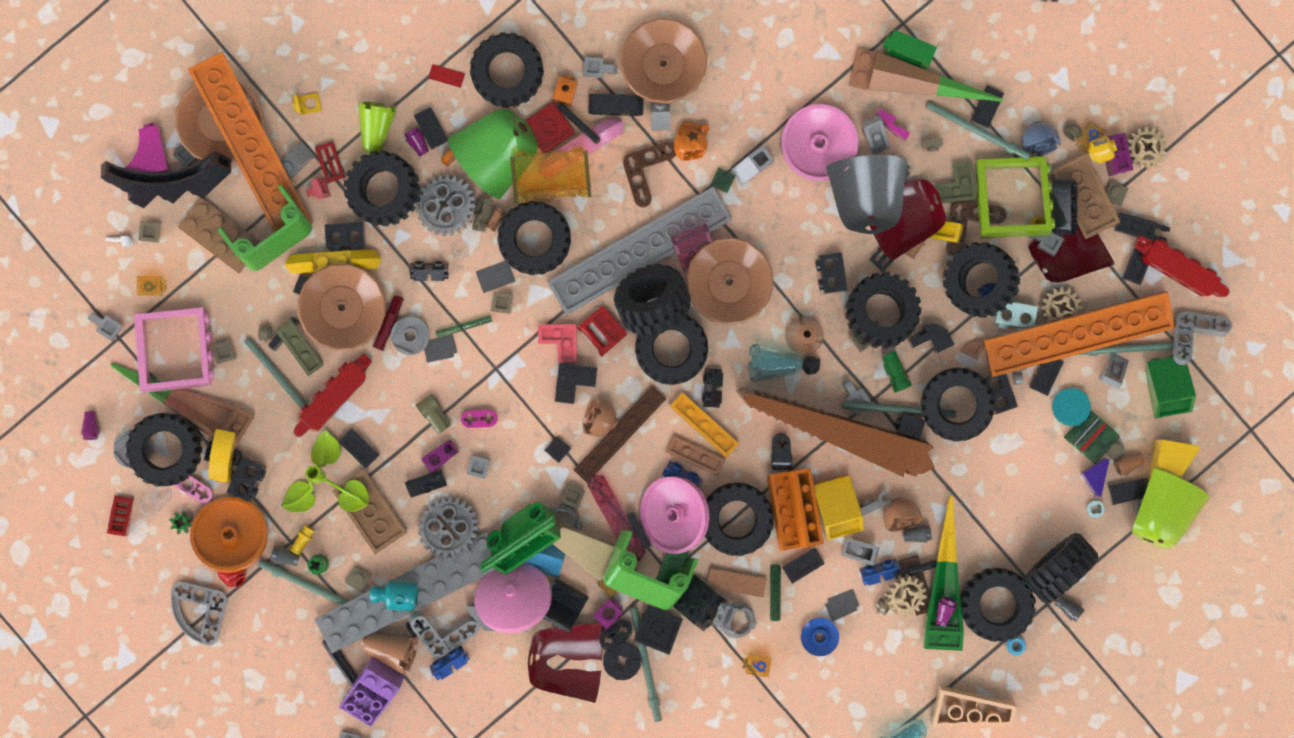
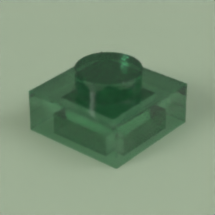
[710,168,736,194]

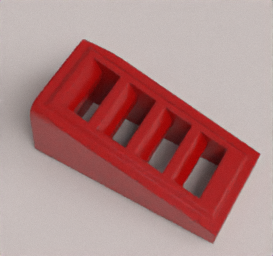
[107,495,134,536]

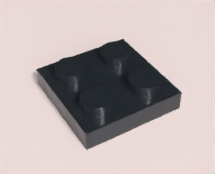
[633,605,683,655]

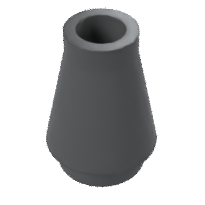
[903,524,932,543]
[270,546,300,566]
[1055,596,1085,622]

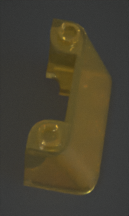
[510,146,591,204]

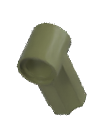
[416,394,451,434]

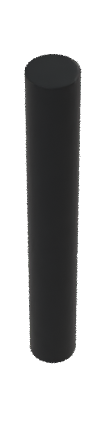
[556,102,601,144]
[893,559,937,580]

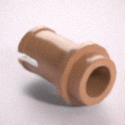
[486,206,506,232]
[904,240,926,259]

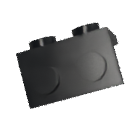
[673,575,727,631]

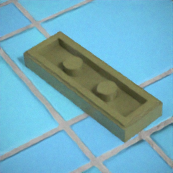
[275,319,324,376]

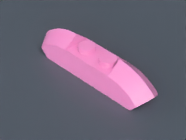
[539,117,623,179]

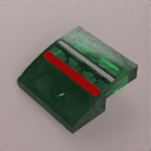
[1064,411,1120,465]

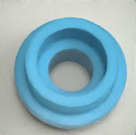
[1006,636,1026,655]

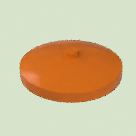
[190,497,268,573]

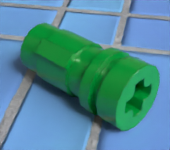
[882,351,912,393]
[308,554,329,575]

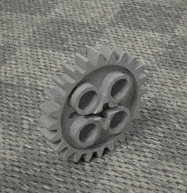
[415,174,477,237]
[417,497,480,559]

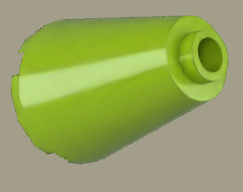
[358,101,397,154]

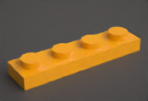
[669,392,739,458]

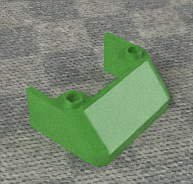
[218,183,312,271]
[603,530,699,610]

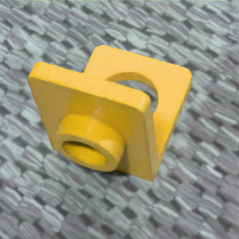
[292,93,322,116]

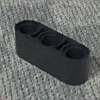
[588,94,644,116]
[1053,179,1078,235]

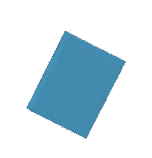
[524,544,566,578]

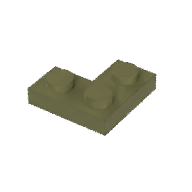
[936,161,977,204]

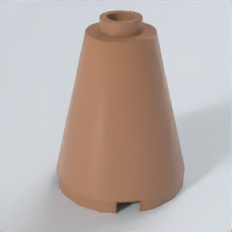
[785,317,824,355]
[362,633,418,675]

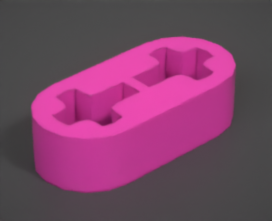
[461,410,498,428]

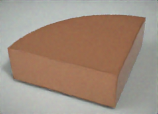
[960,341,984,360]

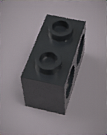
[325,222,366,252]
[815,252,847,295]
[985,374,1018,415]
[227,457,267,502]

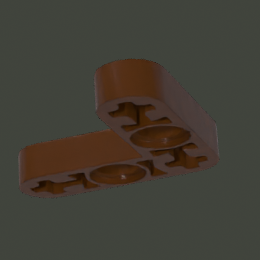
[623,142,676,208]
[946,202,1007,257]

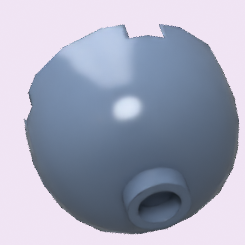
[1021,121,1061,157]

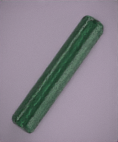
[770,564,781,621]

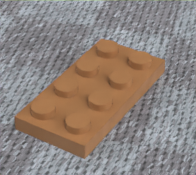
[1052,153,1121,239]
[178,198,261,274]
[333,469,407,554]

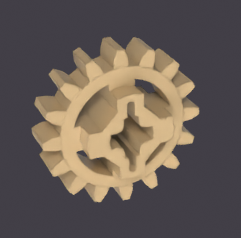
[1127,127,1168,169]
[1040,287,1083,322]
[885,574,927,616]

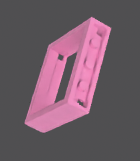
[134,307,215,393]

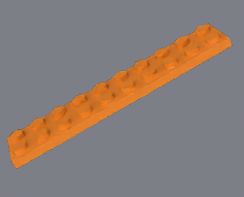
[188,51,313,233]
[983,291,1175,377]

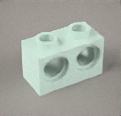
[994,302,1038,330]

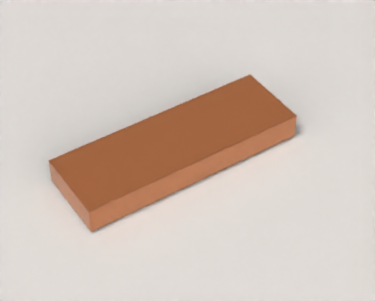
[666,435,726,476]
[707,568,767,597]

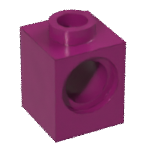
[593,598,623,629]

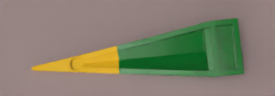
[923,494,964,651]

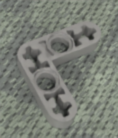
[1173,312,1232,365]
[409,612,479,658]

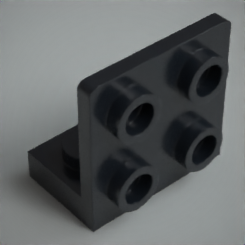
[543,578,589,632]

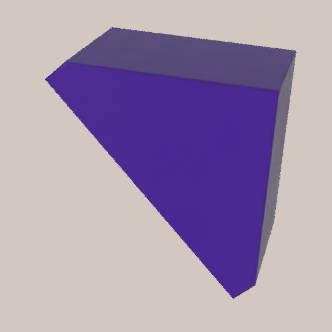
[1080,459,1110,497]

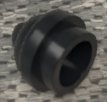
[801,356,821,375]

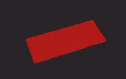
[428,64,465,88]

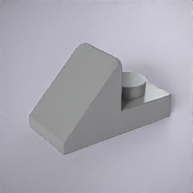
[861,115,890,155]
[281,142,315,180]
[1099,353,1129,389]
[841,537,880,566]

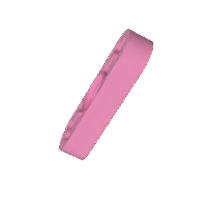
[165,465,214,503]

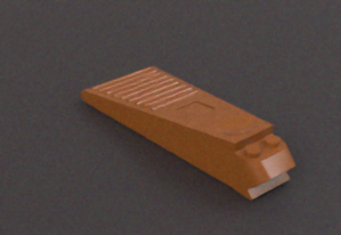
[737,387,935,477]

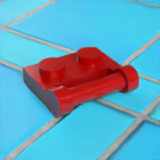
[577,305,628,357]

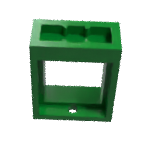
[882,30,937,70]

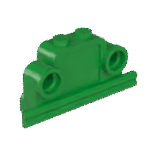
[480,502,561,575]

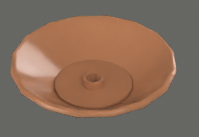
[620,18,708,104]
[175,82,263,163]
[686,237,774,325]
[298,264,386,351]

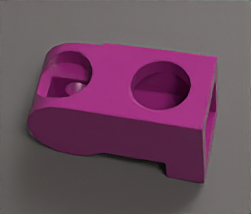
[421,439,459,473]

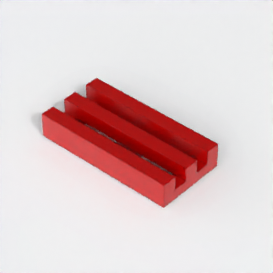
[315,141,346,184]

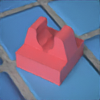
[306,178,331,199]

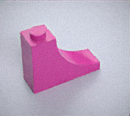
[125,123,170,172]

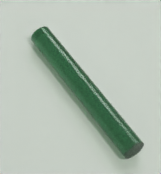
[435,315,493,338]

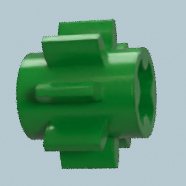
[169,511,193,534]

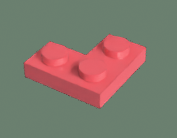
[538,324,577,363]

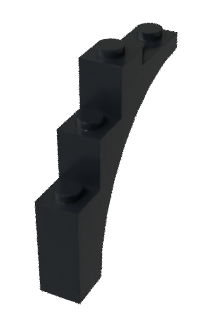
[101,151,231,209]

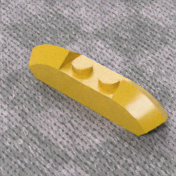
[284,250,382,274]

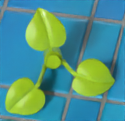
[281,430,369,513]

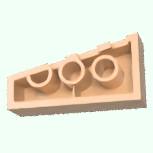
[931,685,1017,727]

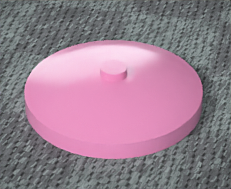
[781,104,858,181]
[640,476,709,554]
[474,563,552,633]

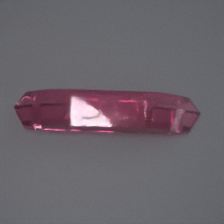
[587,475,646,561]

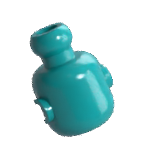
[370,579,418,612]

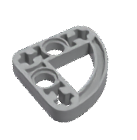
[171,581,228,645]

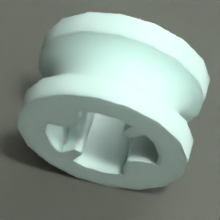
[1086,501,1105,518]

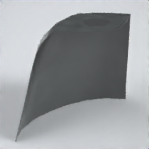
[826,155,907,235]

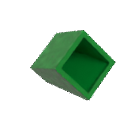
[1145,355,1196,419]

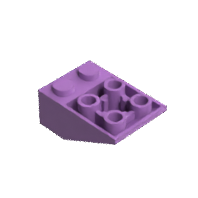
[339,656,405,727]

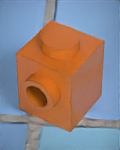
[553,75,578,106]

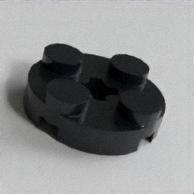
[603,642,641,680]

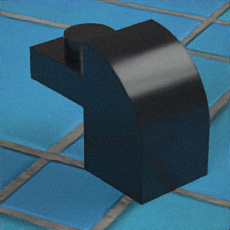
[909,324,955,354]

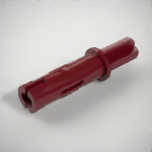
[372,295,404,351]

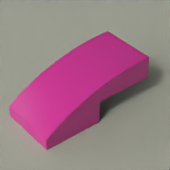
[876,109,910,141]

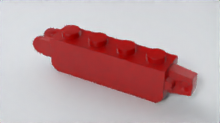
[1133,236,1229,297]
[293,354,372,437]

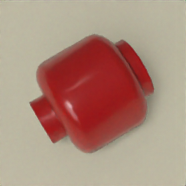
[218,569,246,588]

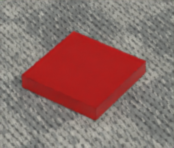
[523,102,575,155]

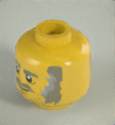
[1087,136,1117,164]

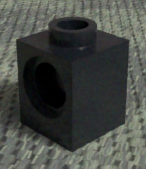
[894,414,925,439]

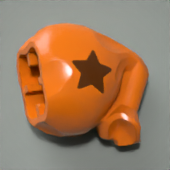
[674,121,709,161]

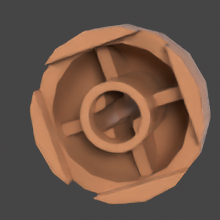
[583,397,618,437]
[883,497,923,532]

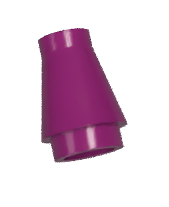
[404,127,429,157]
[81,411,100,440]
[936,596,957,627]

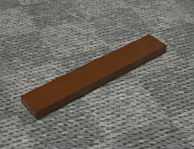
[574,387,666,483]

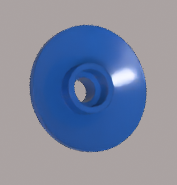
[801,618,839,656]

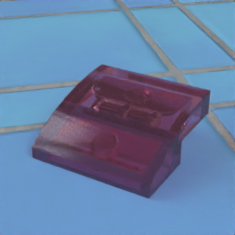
[671,224,713,271]

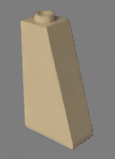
[553,522,616,581]

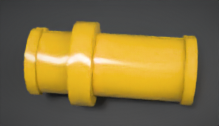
[290,525,315,555]

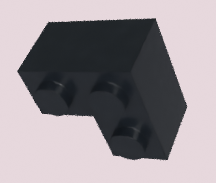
[555,363,598,404]

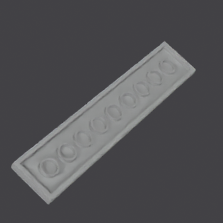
[548,187,732,315]
[315,532,495,653]

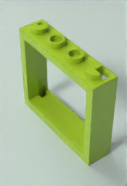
[975,157,1055,238]

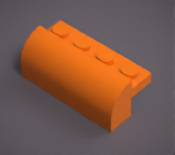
[767,468,824,551]

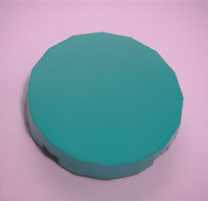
[1052,388,1091,427]

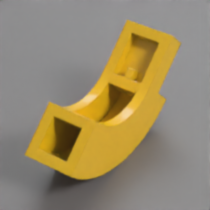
[209,429,236,483]

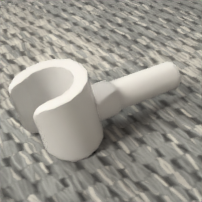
[105,236,133,247]

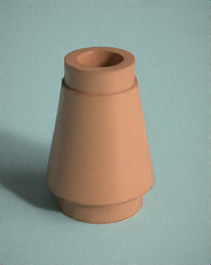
[1114,453,1144,476]

